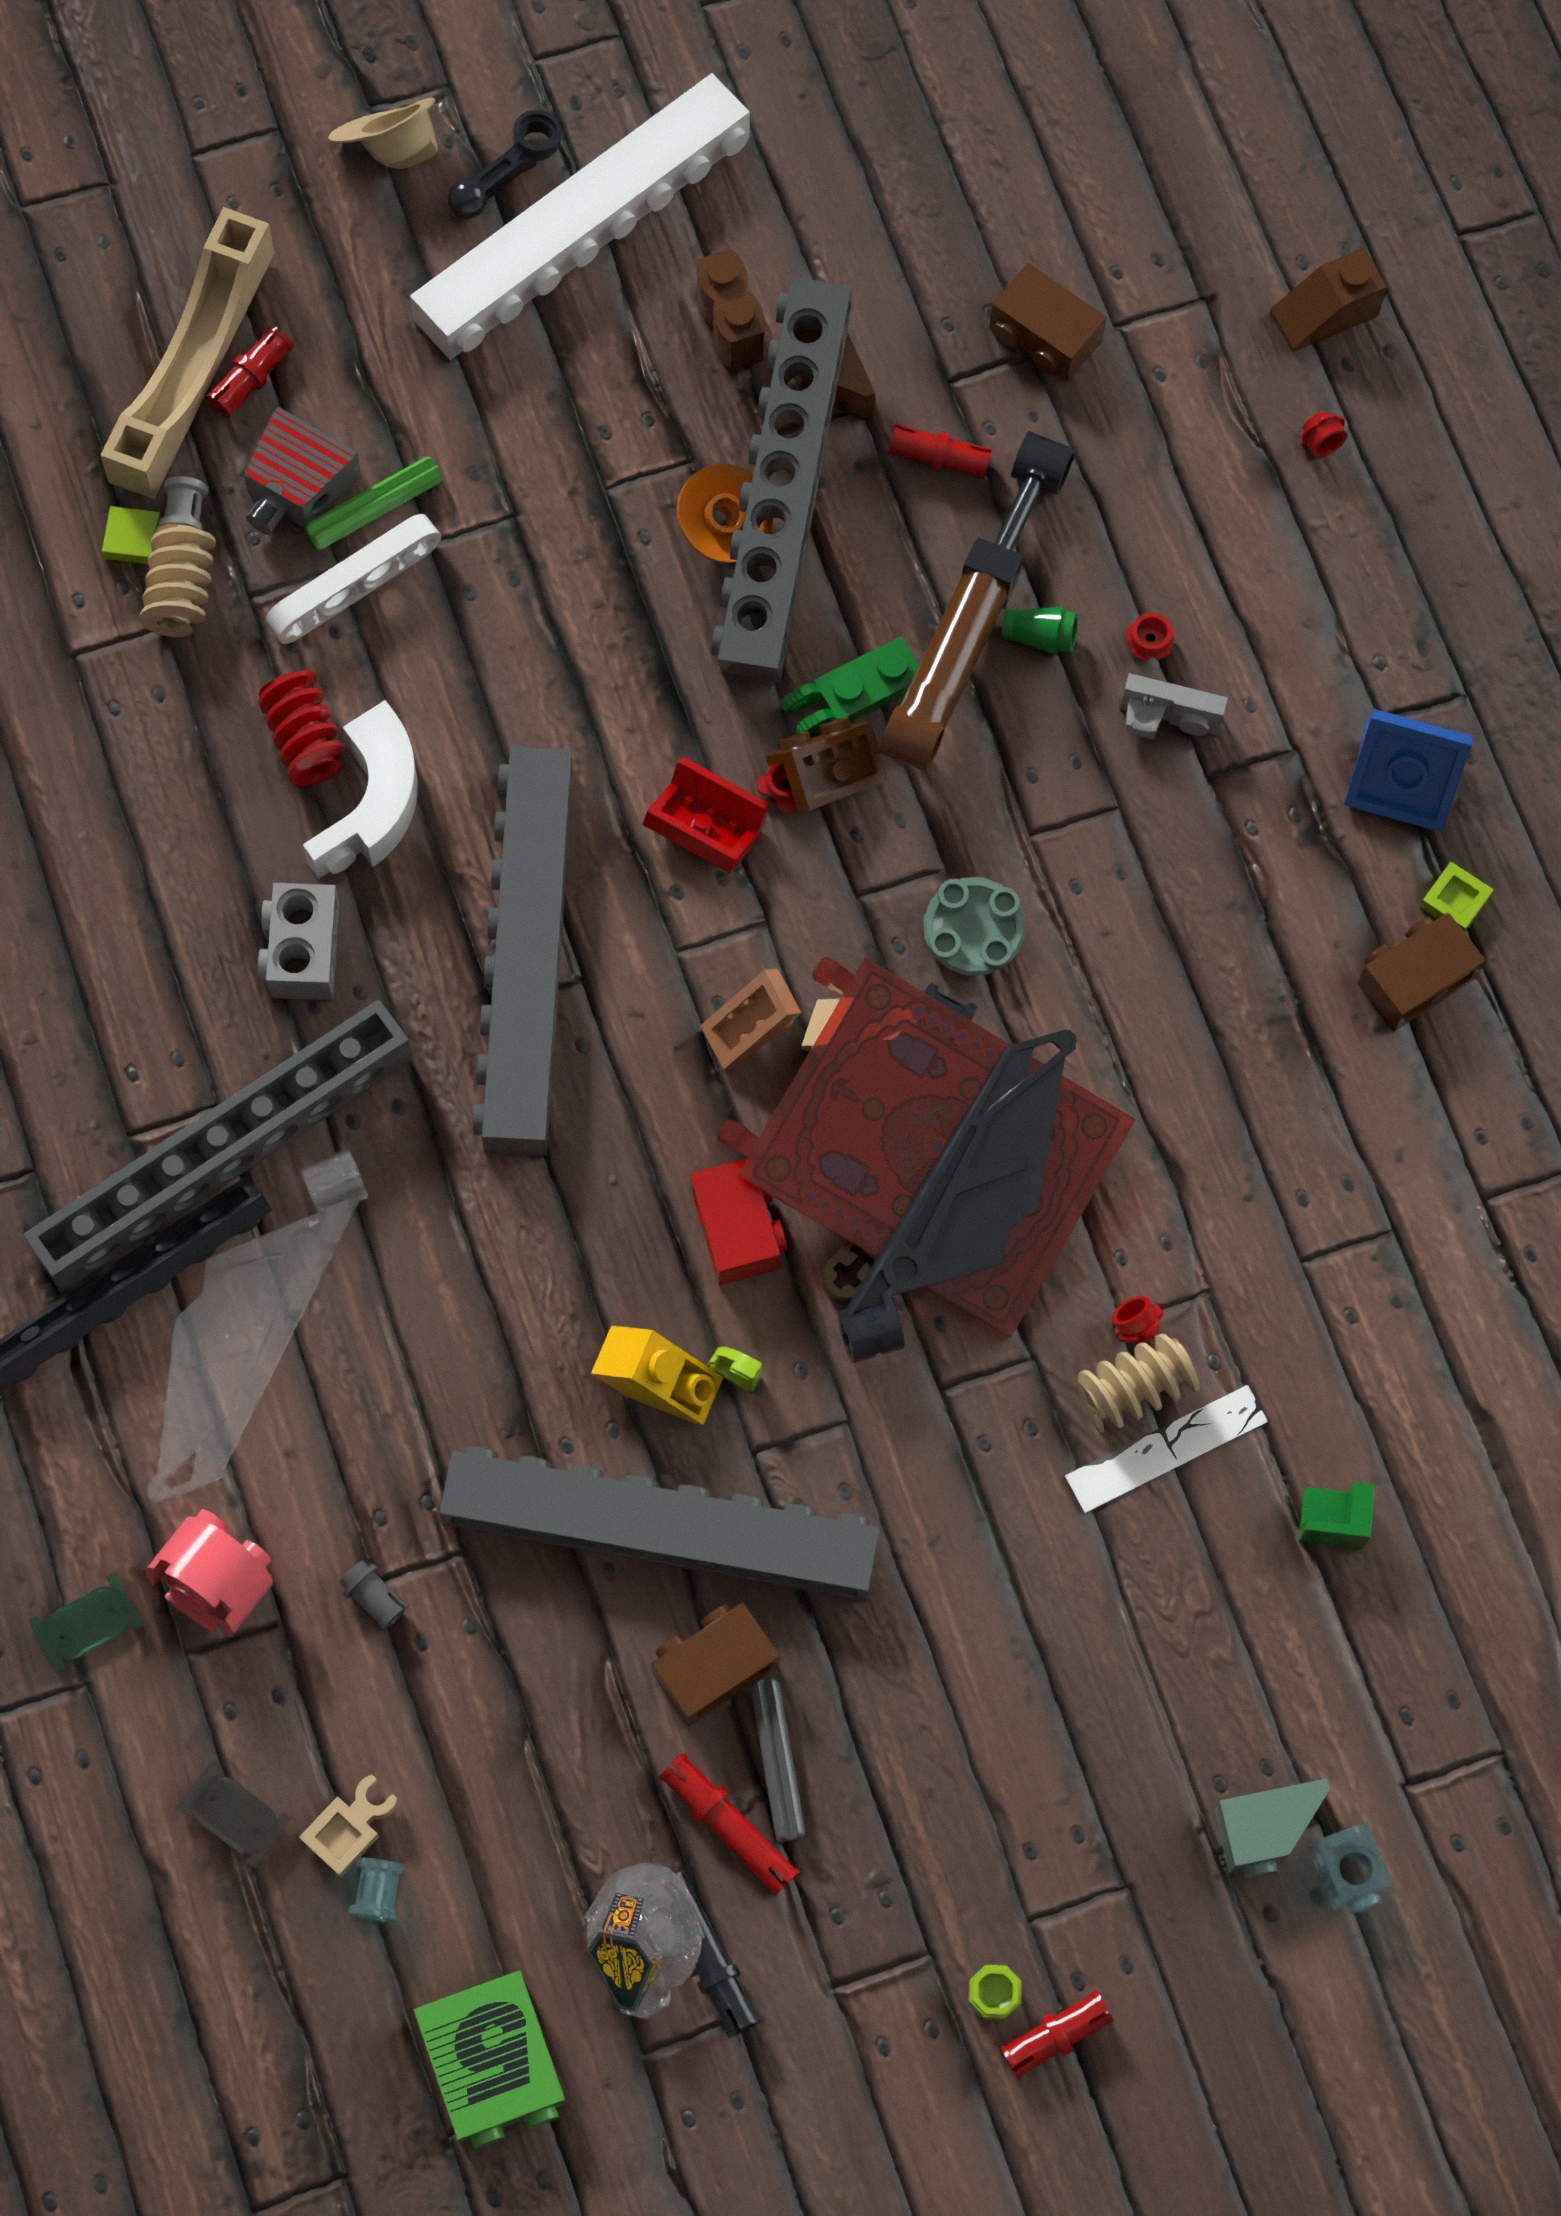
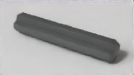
[750,1679,805,1843]

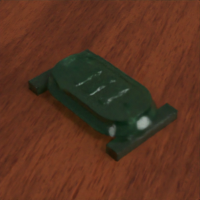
[28,1572,144,1673]

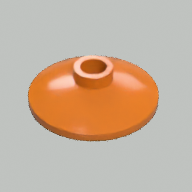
[677,464,774,564]

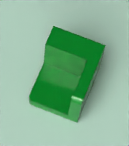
[1298,1482,1375,1549]

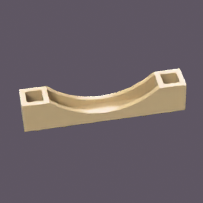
[100,207,275,499]

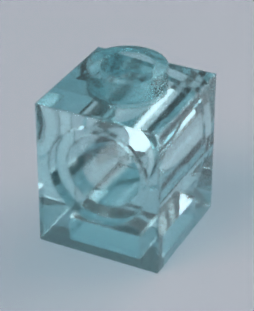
[1309,1822,1393,1914]

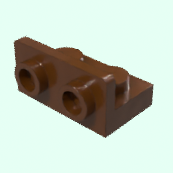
[765,717,889,812]

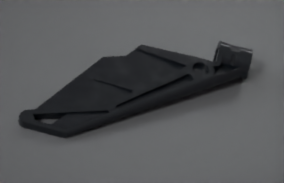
[837,1030,1077,1363]

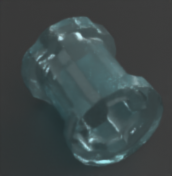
[348,1858,407,1922]

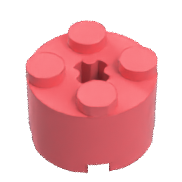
[145,1509,273,1637]

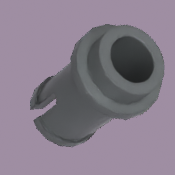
[339,1560,409,1631]

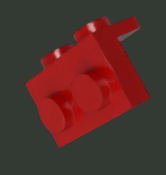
[643,757,770,874]

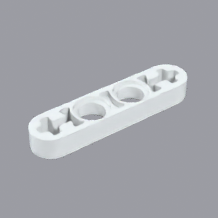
[265,514,441,644]

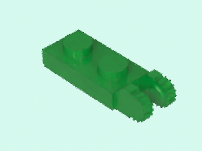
[780,636,919,737]

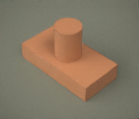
[700,968,802,1070]

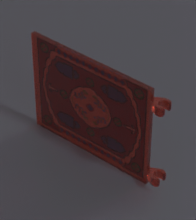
[717,957,1136,1337]

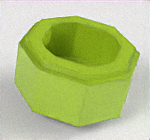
[968,1965,1022,2020]

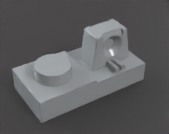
[1120,673,1228,739]

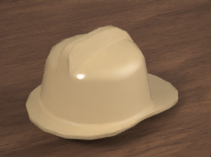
[328,97,438,169]

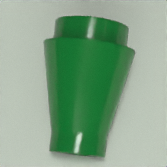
[1002,606,1078,656]

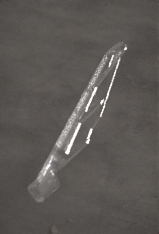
[147,1148,368,1503]

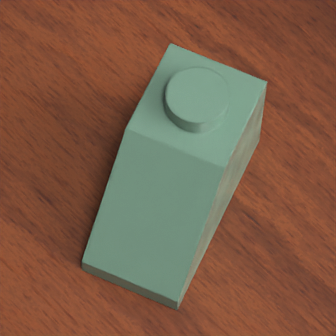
[1214,1778,1330,1880]

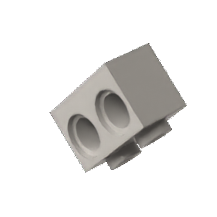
[258,883,340,1000]

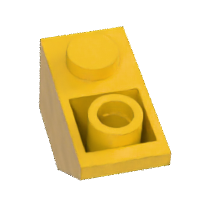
[591,1326,723,1425]

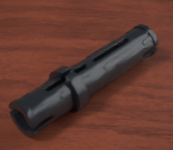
[654,1871,761,2038]

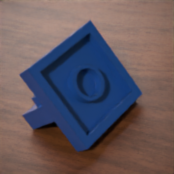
[1344,709,1473,832]

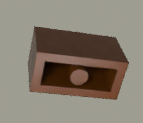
[989,263,1107,382]
[1358,912,1486,1032]
[652,1602,780,1727]

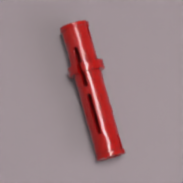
[659,1753,800,1897]

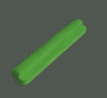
[305,456,442,549]

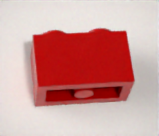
[690,1157,787,1286]

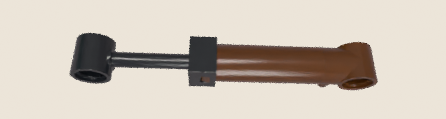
[879,431,1076,772]

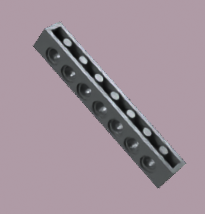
[711,276,853,683]
[23,999,413,1294]

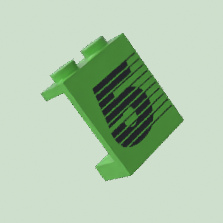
[413,1970,567,2149]

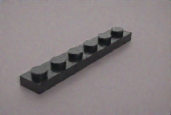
[0,1176,273,1390]

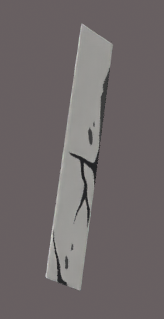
[1065,1385,1268,1513]

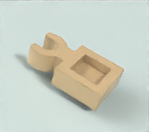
[299,1774,399,1878]

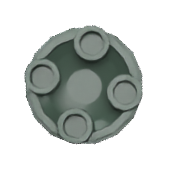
[924,877,1025,976]

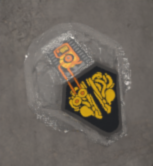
[584,1863,705,2020]

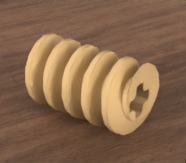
[140,524,216,638]
[1077,1334,1200,1434]

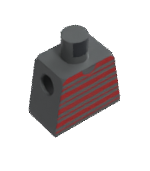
[244,407,361,535]

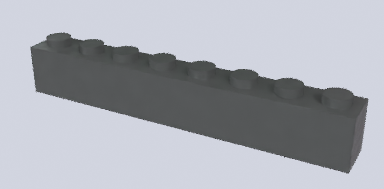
[473,746,573,1156]
[439,1446,880,1602]

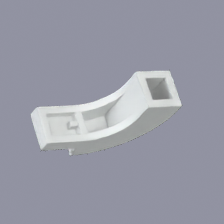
[303,700,418,879]

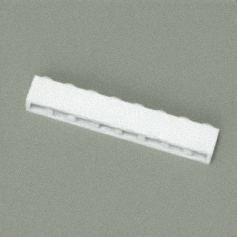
[410,73,750,360]

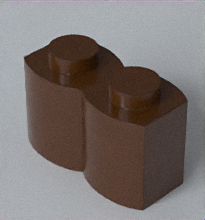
[697,249,765,371]

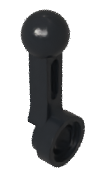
[448,110,562,219]

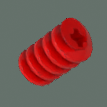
[258,670,346,786]

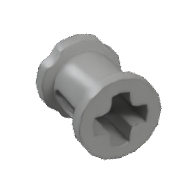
[158,476,209,531]

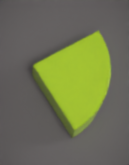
[707,1346,763,1392]

